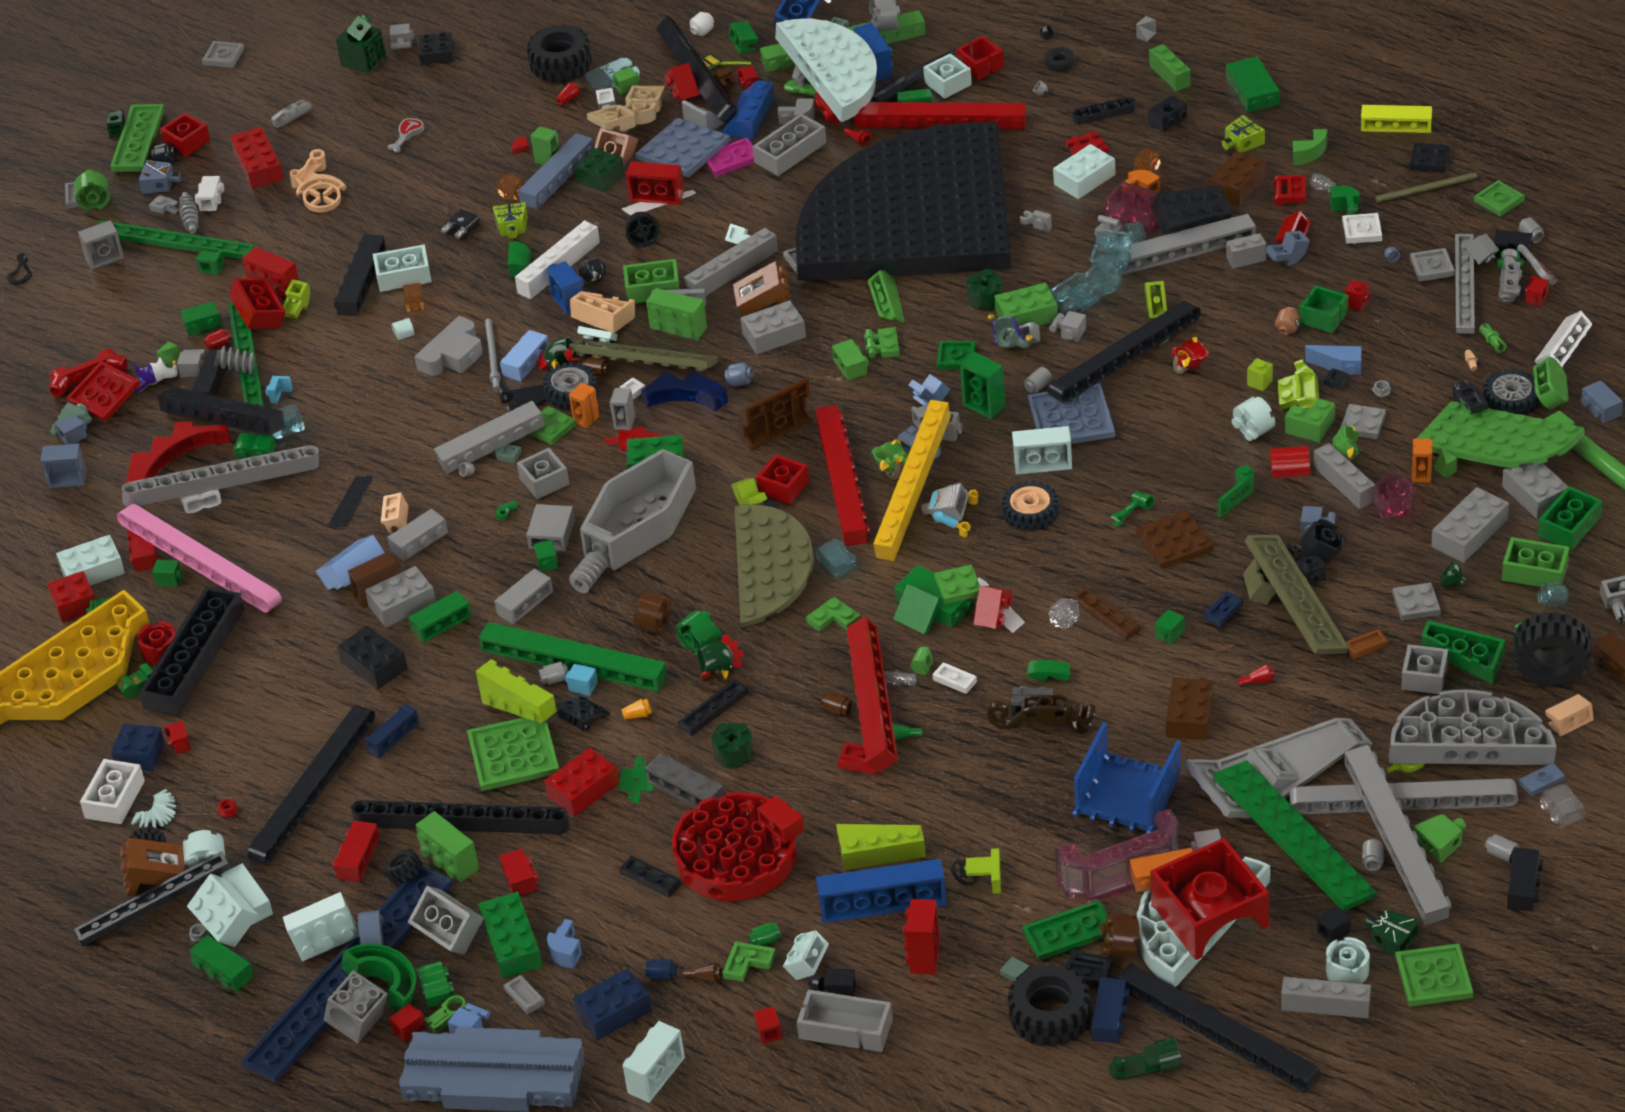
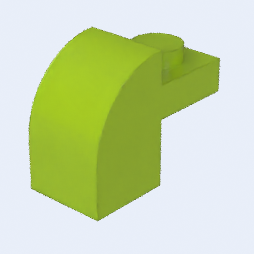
[731,478,767,505]

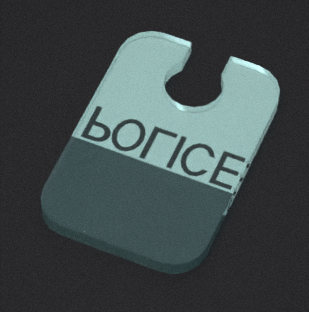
[585,58,640,90]

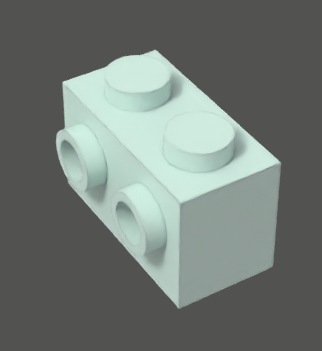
[783,930,829,980]

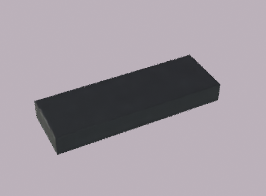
[619,856,681,897]

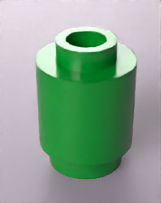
[748,922,781,946]

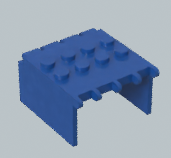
[1073,722,1181,837]

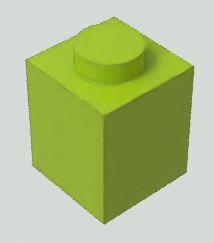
[1247,358,1273,391]

